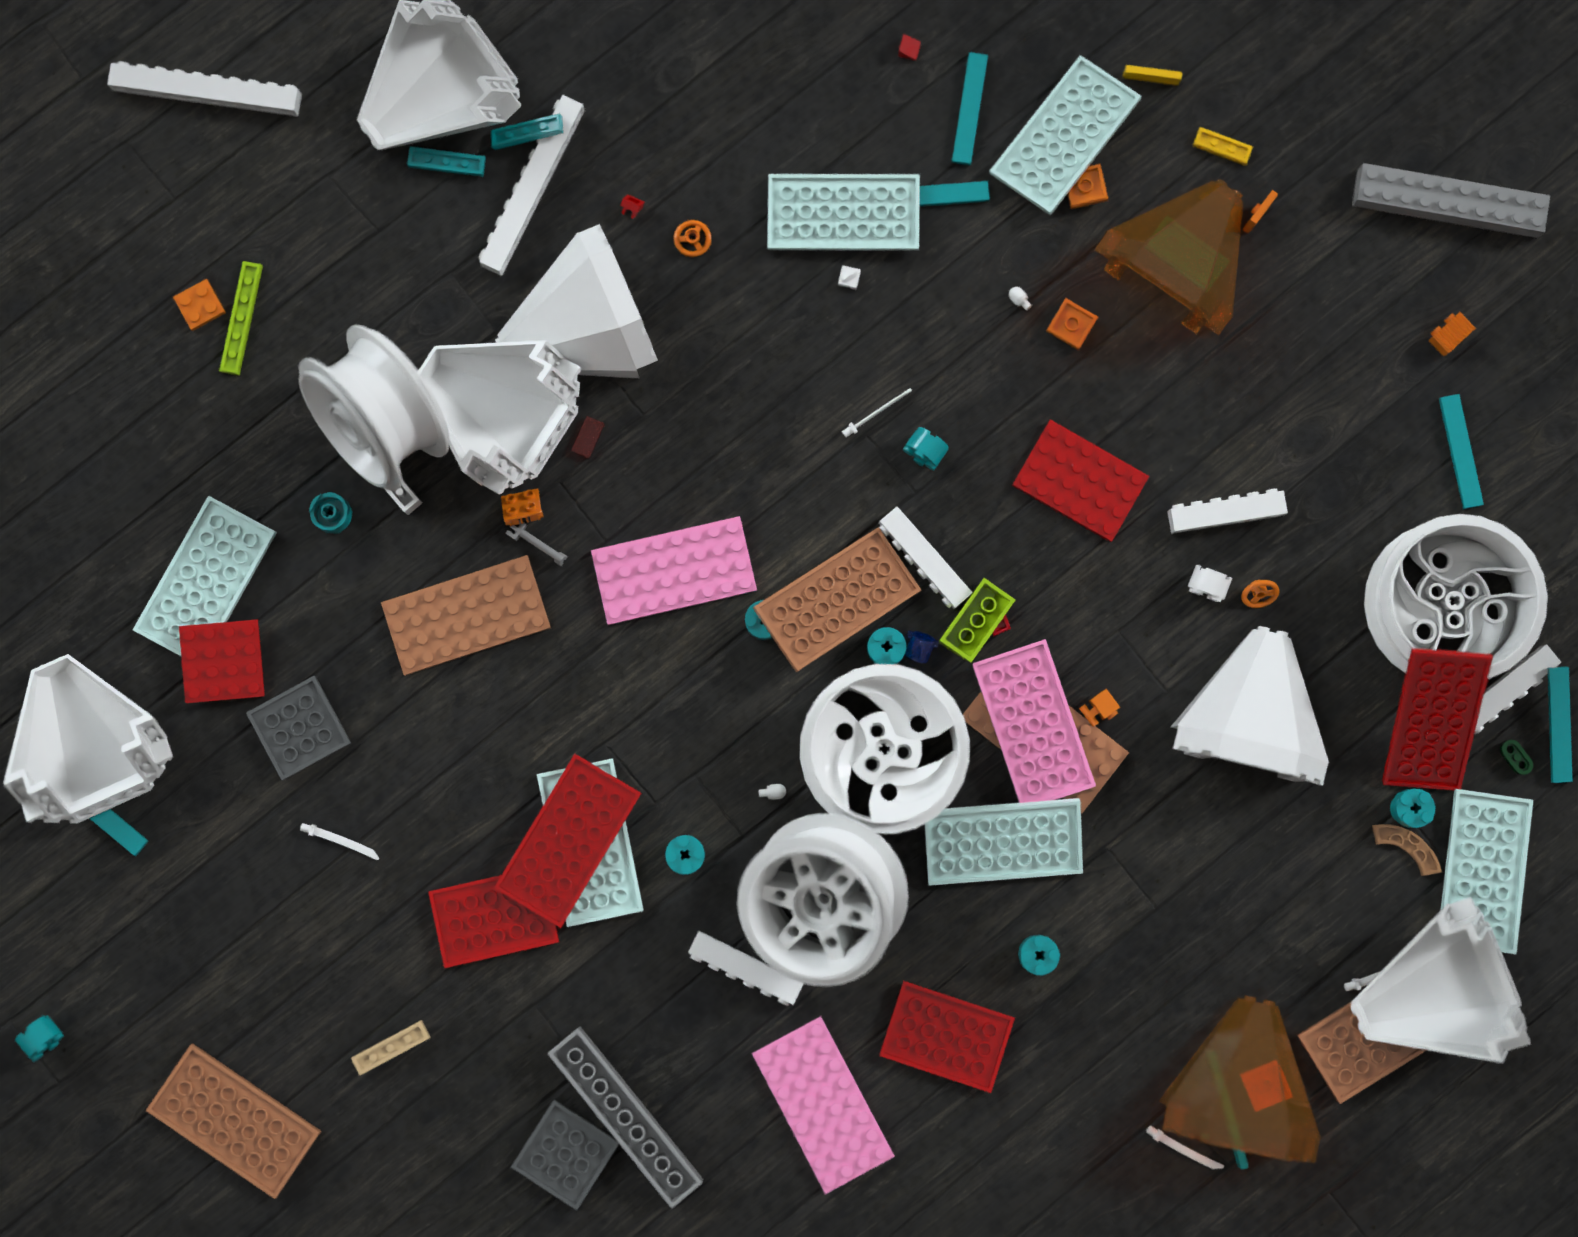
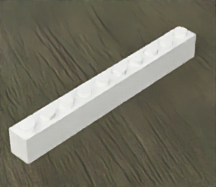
[107,62,301,116]
[479,95,585,276]

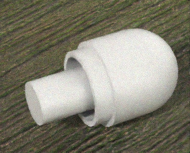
[1009,287,1032,310]
[759,784,786,800]

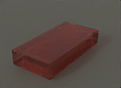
[571,416,605,459]

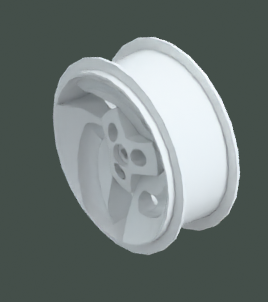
[1364,514,1548,679]
[800,664,969,833]

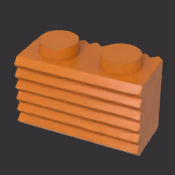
[1429,312,1476,356]

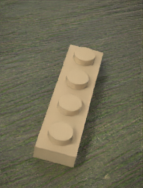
[351,1020,431,1075]

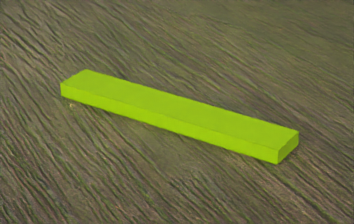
[219,261,263,375]

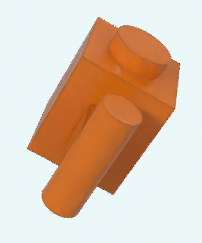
[1079,689,1120,727]

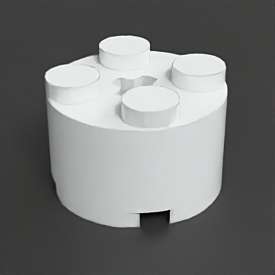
[1188,565,1232,602]

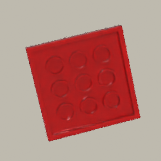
[179,620,265,703]

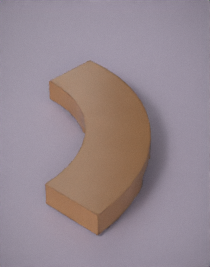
[1372,824,1442,876]

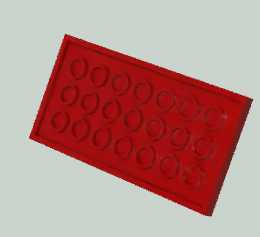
[1382,648,1493,790]
[494,754,642,928]

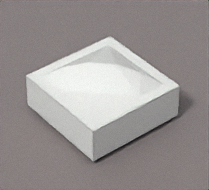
[838,266,861,289]

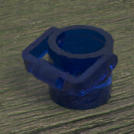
[905,630,939,663]

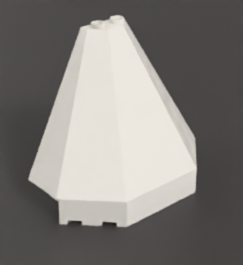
[357,0,521,150]
[495,224,658,378]
[418,340,581,494]
[1171,626,1329,785]
[4,654,173,823]
[1351,897,1530,1063]

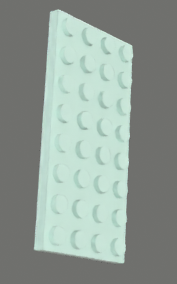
[990,55,1141,215]
[768,174,920,250]
[133,496,277,656]
[537,759,644,927]
[1441,789,1533,954]
[925,798,1083,885]

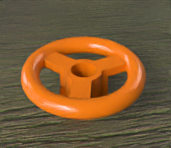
[674,220,711,257]
[1241,580,1279,608]

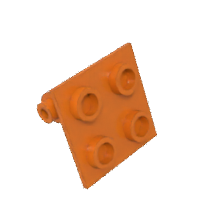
[501,488,544,526]

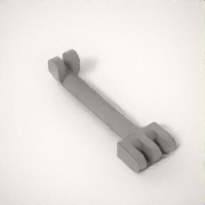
[505,520,567,566]

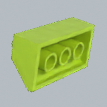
[938,578,1015,663]

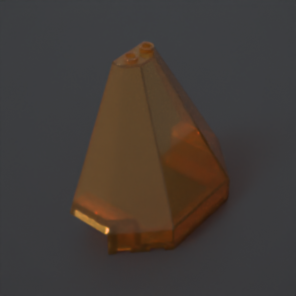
[1095,179,1243,335]
[1159,995,1321,1163]

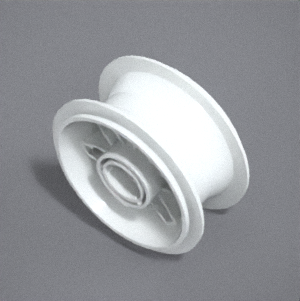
[299,325,449,491]
[738,814,908,986]

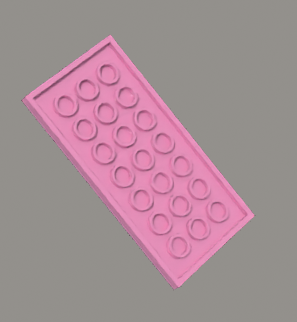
[591,516,757,625]
[972,639,1096,803]
[752,1016,895,1194]

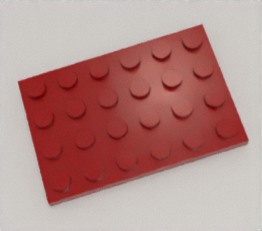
[1012,420,1149,542]
[429,875,559,968]
[879,980,1015,1093]

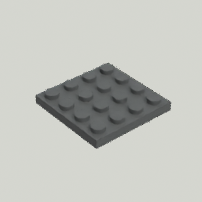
[246,676,351,781]
[511,1099,619,1210]

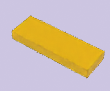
[1123,65,1182,85]
[1193,127,1253,165]

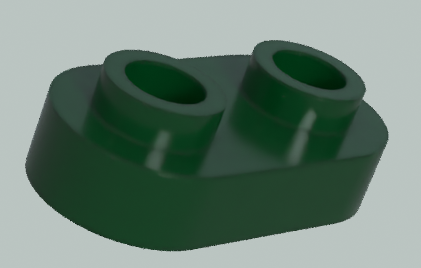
[1500,740,1533,775]

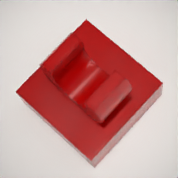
[620,195,645,219]

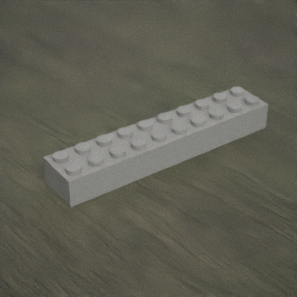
[1352,163,1550,238]
[547,1026,703,1208]

